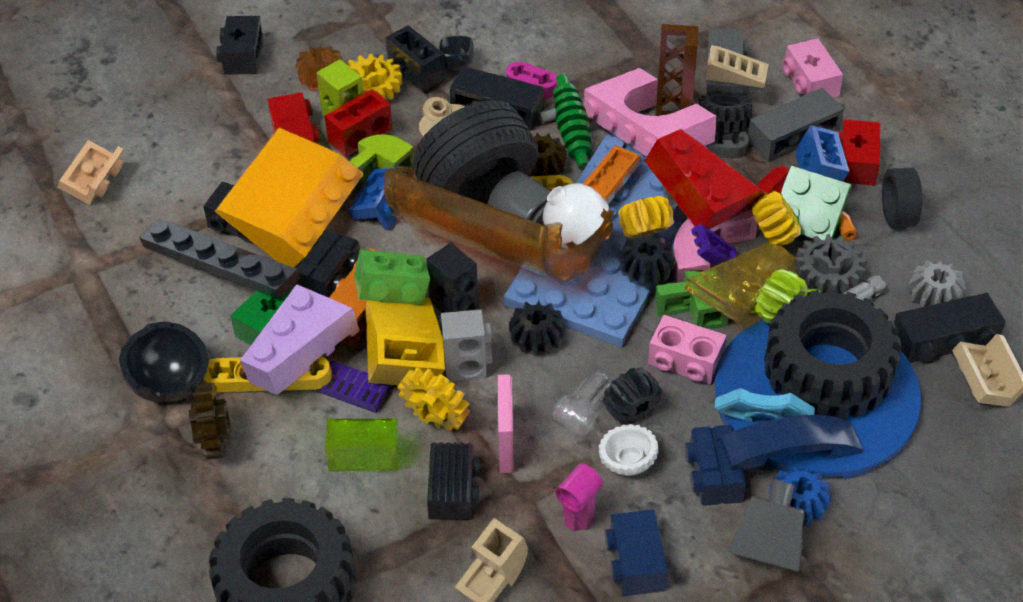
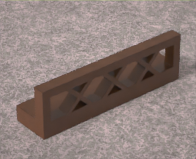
[655,24,699,116]

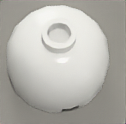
[542,183,609,249]

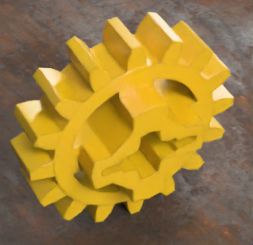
[348,54,402,99]
[397,367,470,431]

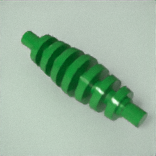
[553,74,592,170]

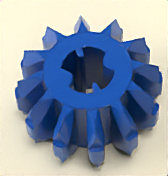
[769,465,831,527]

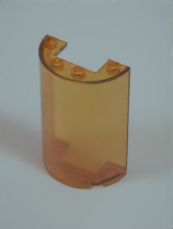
[384,166,614,282]

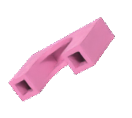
[583,68,716,157]

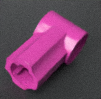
[555,464,603,532]

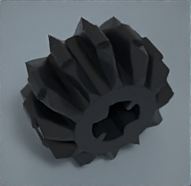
[619,233,675,287]
[509,300,565,356]
[602,367,663,425]

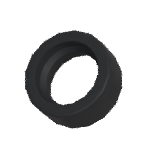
[882,168,923,227]

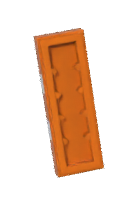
[583,145,642,210]

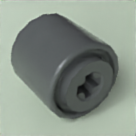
[487,171,551,246]

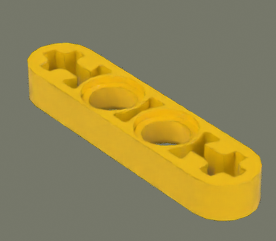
[203,356,332,392]

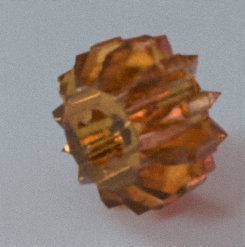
[296,44,343,90]

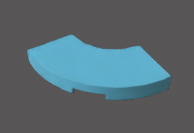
[714,388,815,422]

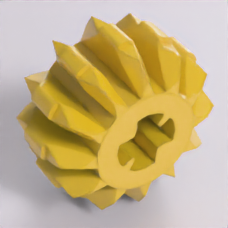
[752,191,801,248]
[618,196,674,238]

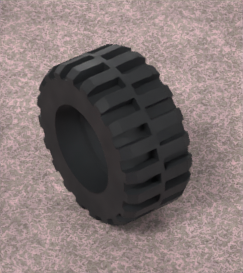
[764,289,901,419]
[209,498,356,602]

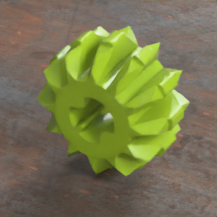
[755,268,807,324]

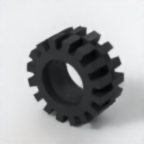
[699,91,753,133]

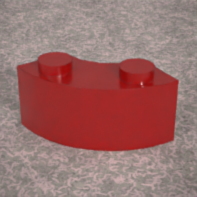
[267,92,320,143]

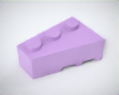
[240,285,360,395]

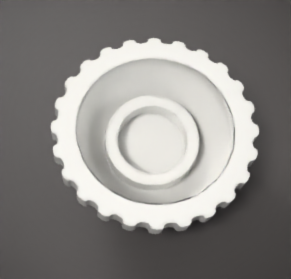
[598,424,659,476]

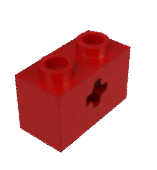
[836,119,881,186]

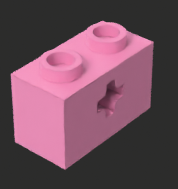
[782,38,843,98]

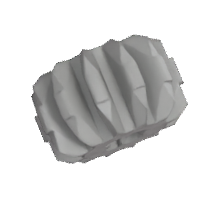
[908,260,966,307]

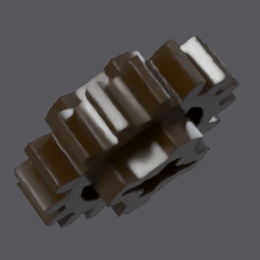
[189,383,232,460]

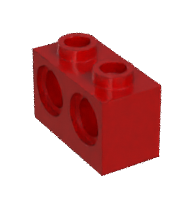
[324,89,393,157]

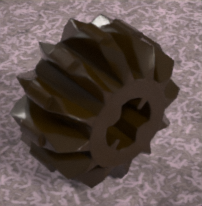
[529,133,567,177]

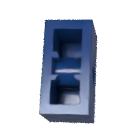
[795,125,849,182]

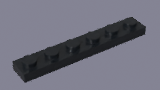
[139,219,301,299]

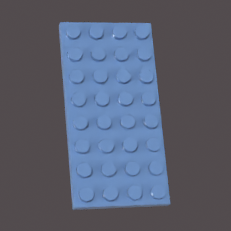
[503,134,687,347]

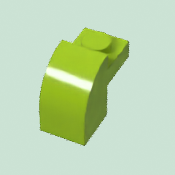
[350,135,414,191]

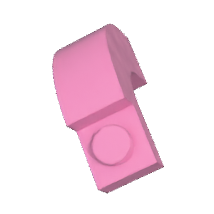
[672,209,758,283]

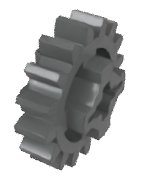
[795,234,867,293]

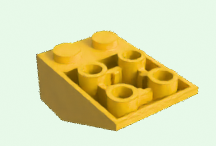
[365,298,445,385]

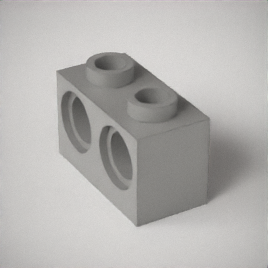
[441,309,492,381]

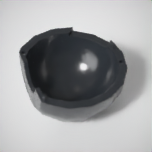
[119,321,209,402]

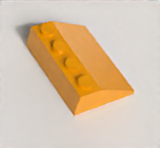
[214,128,364,268]

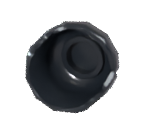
[438,36,474,72]

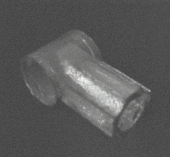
[552,371,611,437]

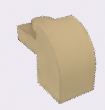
[454,518,528,602]

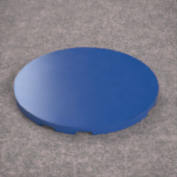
[714,319,921,479]

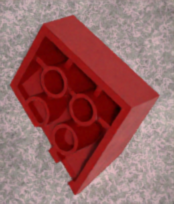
[644,129,767,229]

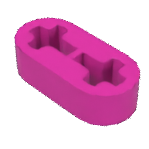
[506,62,557,99]

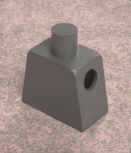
[729,479,805,571]

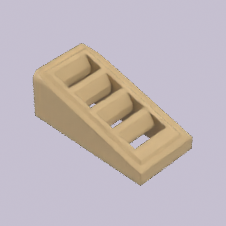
[706,45,769,88]

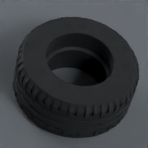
[412,100,538,215]

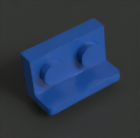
[347,166,415,230]

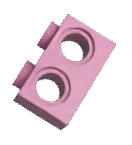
[648,315,727,385]

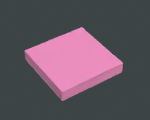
[498,375,514,473]

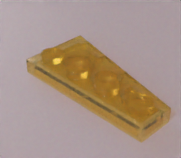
[684,242,796,324]

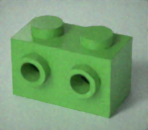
[354,249,430,305]

